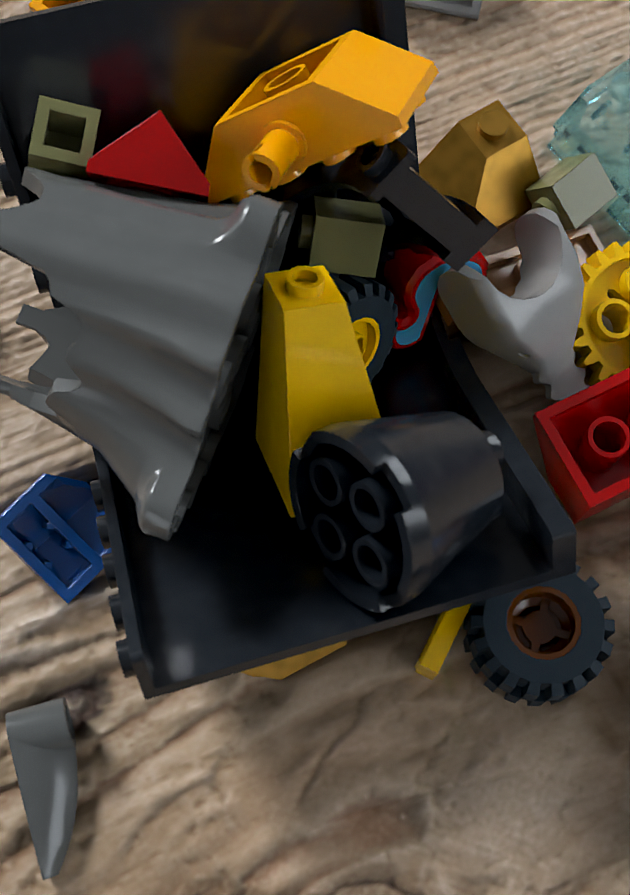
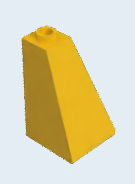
[256,265,381,518]

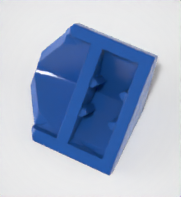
[0,473,111,604]

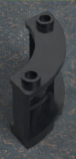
[251,139,499,272]

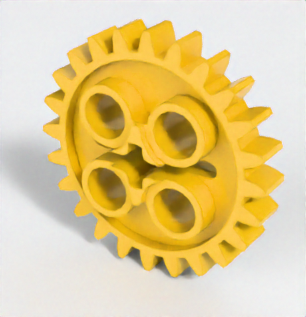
[573,240,630,386]

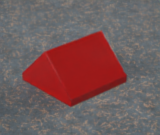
[86,110,210,202]

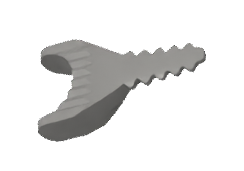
[437,207,590,402]

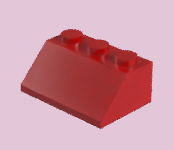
[532,368,630,524]

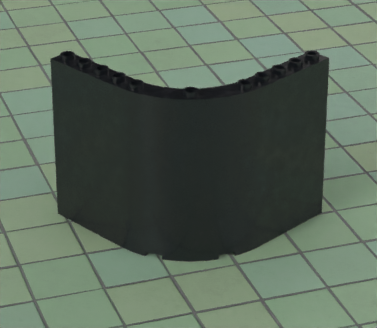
[0,0,577,700]

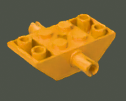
[205,30,439,203]

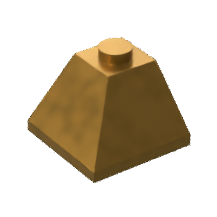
[419,100,540,230]

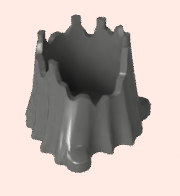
[0,166,298,541]

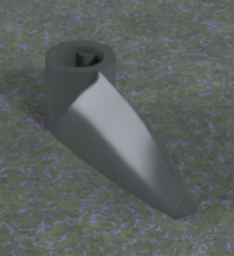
[5,697,78,880]

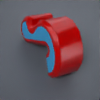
[383,248,488,349]

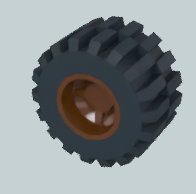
[463,565,615,706]

